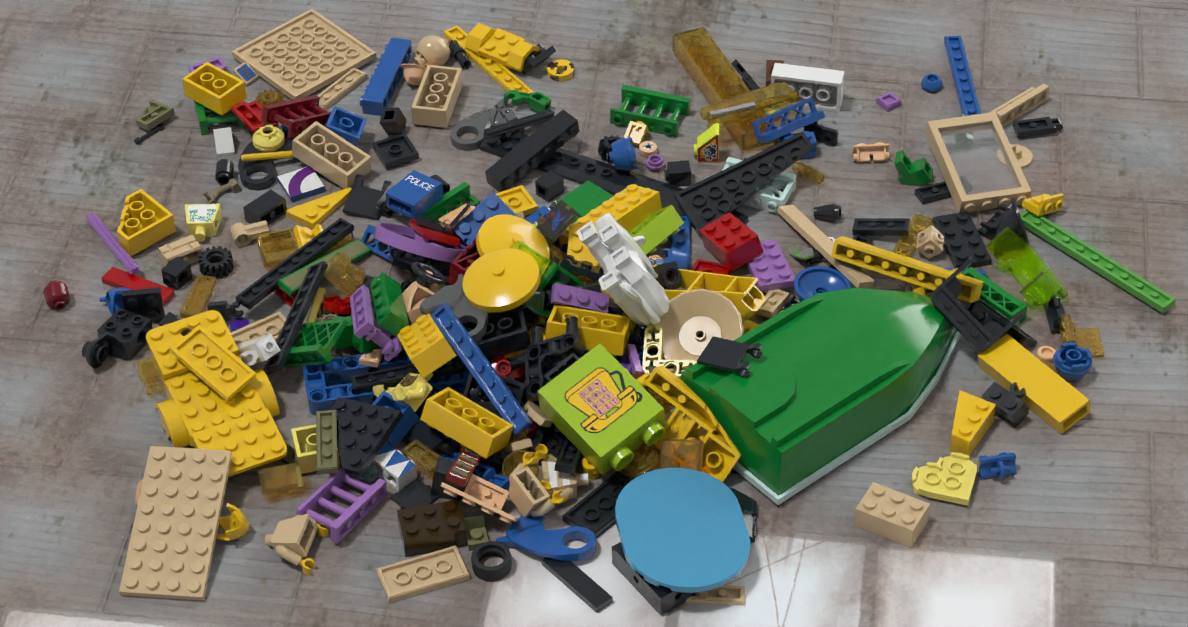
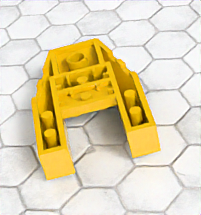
[635,366,742,482]

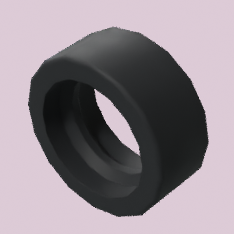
[471,541,512,581]

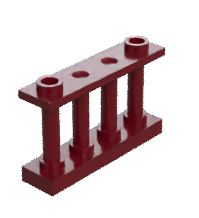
[261,95,331,138]

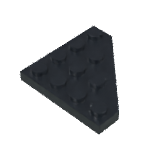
[330,397,404,477]

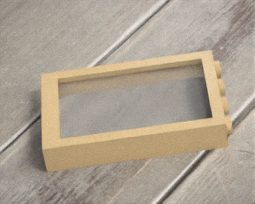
[925,112,1031,213]

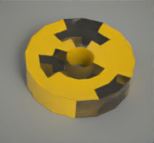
[547,59,574,82]

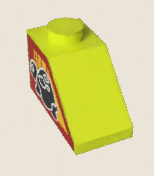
[694,123,719,162]

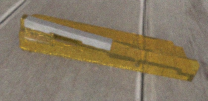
[701,82,799,129]

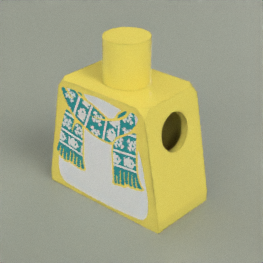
[185,204,222,242]

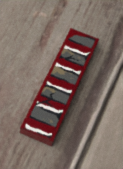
[445,447,483,487]

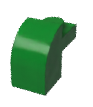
[894,150,933,186]

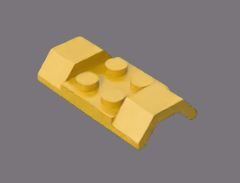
[465,23,540,72]

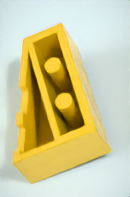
[950,390,996,457]

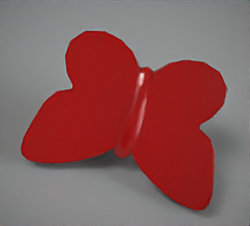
[491,356,525,379]

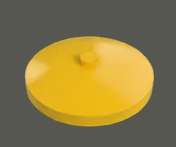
[476,214,550,274]
[462,249,541,312]

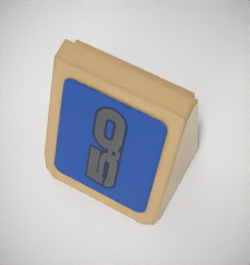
[233,62,259,86]

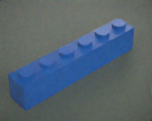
[360,37,412,116]

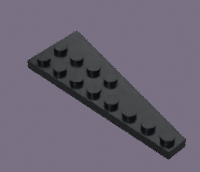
[674,132,812,237]

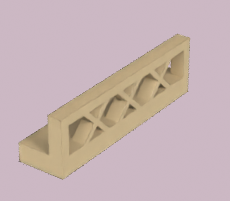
[989,84,1049,127]

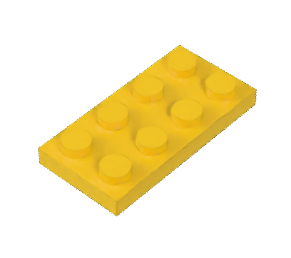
[170,325,256,402]

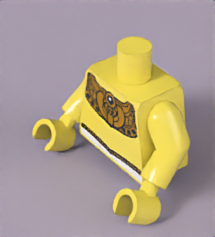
[373,373,433,412]

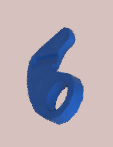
[496,514,597,561]

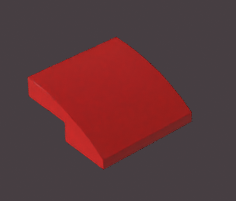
[230,100,279,133]

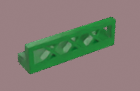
[411,182,480,228]
[962,267,1028,323]

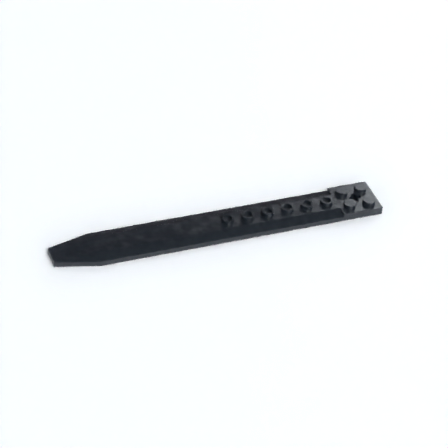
[480,131,748,224]

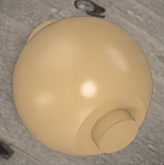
[413,35,450,67]

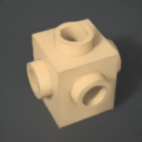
[916,225,944,259]

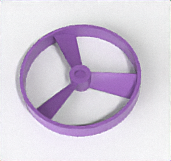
[374,222,466,262]

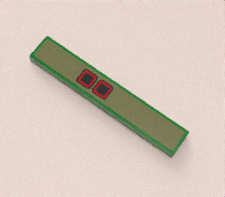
[278,238,371,296]

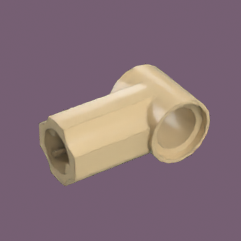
[230,220,270,247]

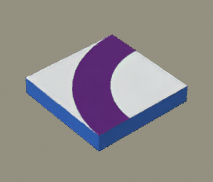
[277,166,325,202]

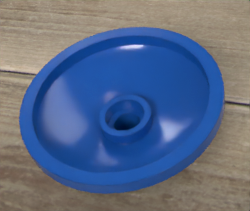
[794,266,851,301]

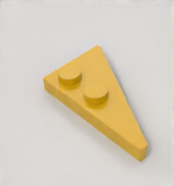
[286,187,352,229]

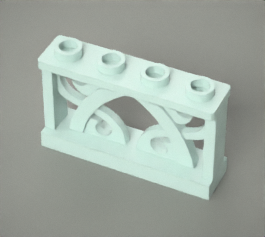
[722,157,797,214]

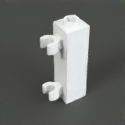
[237,334,281,366]

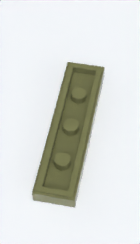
[316,410,338,475]

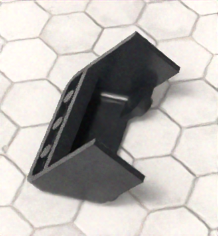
[931,257,1024,351]

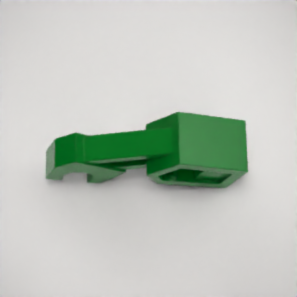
[504,90,552,113]

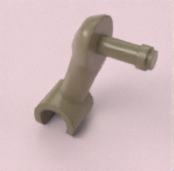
[203,179,241,204]

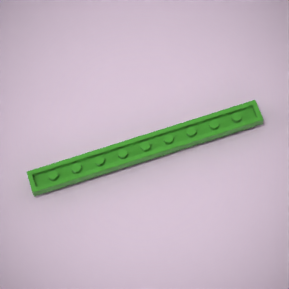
[1020,210,1176,313]

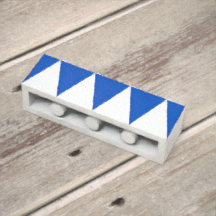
[368,441,417,491]

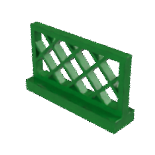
[283,319,348,368]

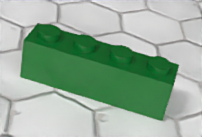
[370,272,409,337]

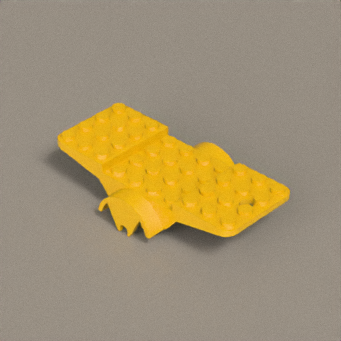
[146,310,287,477]

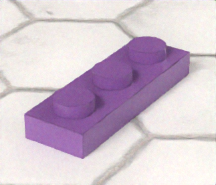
[551,283,609,313]

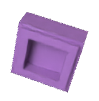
[876,92,901,112]

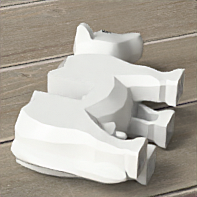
[577,213,670,327]

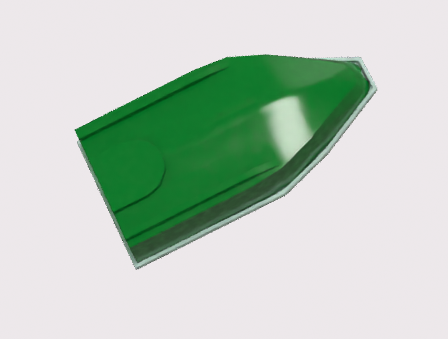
[670,288,961,505]

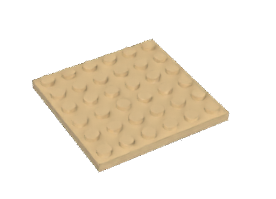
[232,9,377,100]

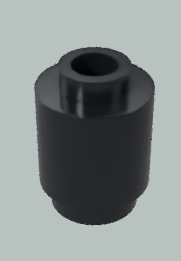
[215,159,234,185]

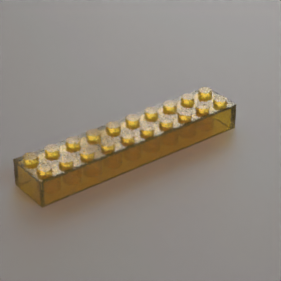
[672,27,775,151]

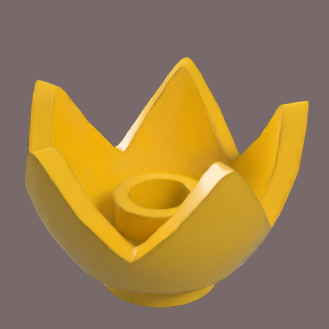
[216,503,249,541]

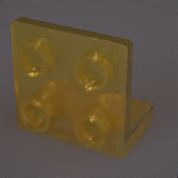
[1060,314,1104,358]

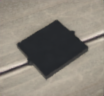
[391,478,439,509]

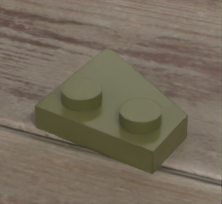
[136,99,175,131]

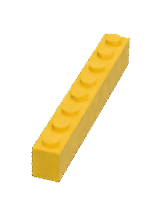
[831,236,984,303]

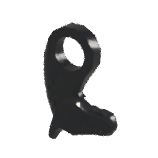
[238,133,292,191]

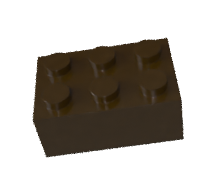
[397,499,467,557]

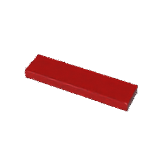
[101,267,175,305]

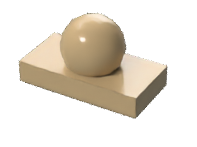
[504,438,533,465]

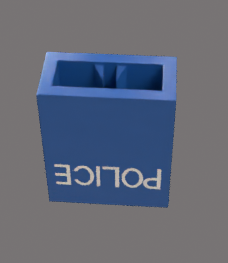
[385,170,443,220]

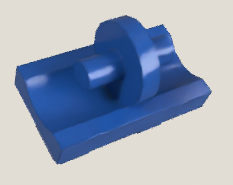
[979,452,1016,479]

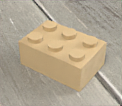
[854,482,930,548]

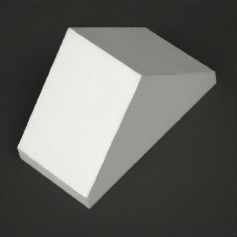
[213,127,235,157]

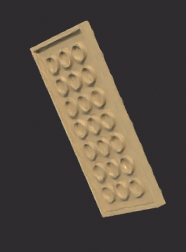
[119,446,232,601]

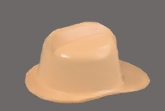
[400,64,427,86]

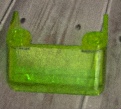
[985,227,1069,307]

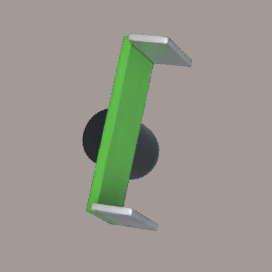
[788,244,823,264]

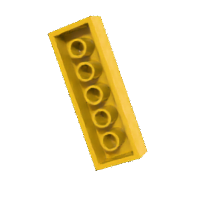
[558,184,662,247]

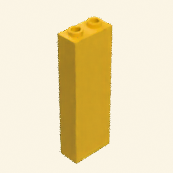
[978,334,1090,434]

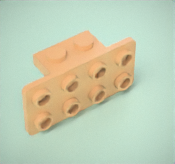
[441,474,519,525]

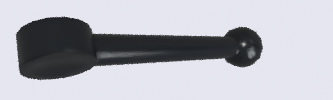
[134,124,164,144]

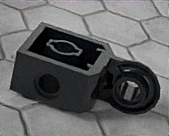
[82,308,153,369]

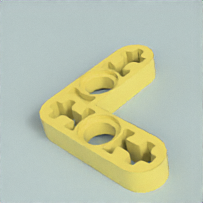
[642,324,697,379]

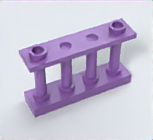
[296,467,387,544]

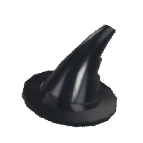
[992,196,1029,257]

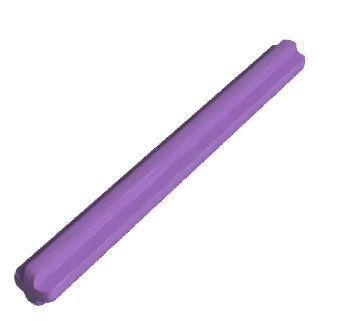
[86,212,140,275]

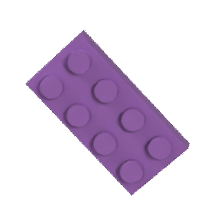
[746,239,795,292]

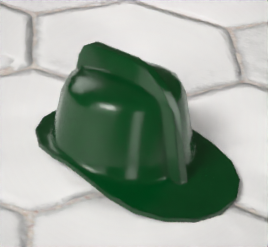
[522,286,551,317]

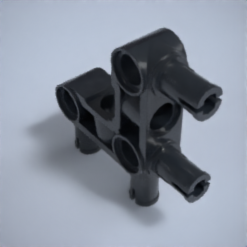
[510,316,585,402]

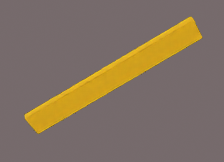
[443,26,535,103]

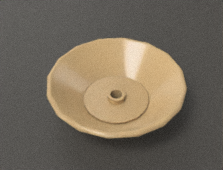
[654,289,744,370]

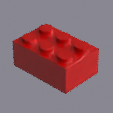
[699,212,764,271]

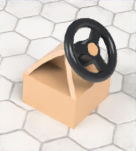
[402,262,446,325]

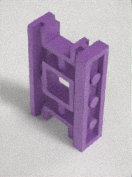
[350,284,402,362]

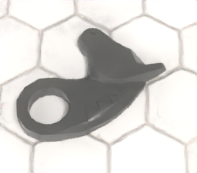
[420,274,488,342]

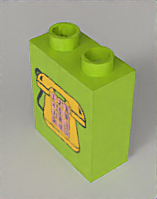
[538,344,665,475]

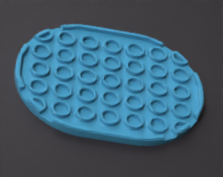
[615,468,750,593]

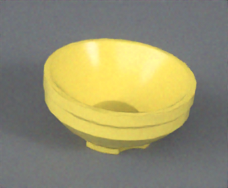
[252,125,285,152]

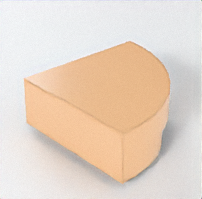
[359,349,383,367]

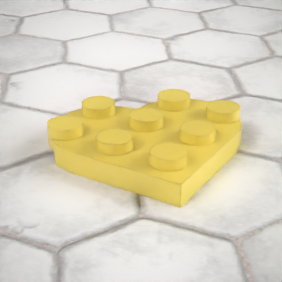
[911,452,977,506]

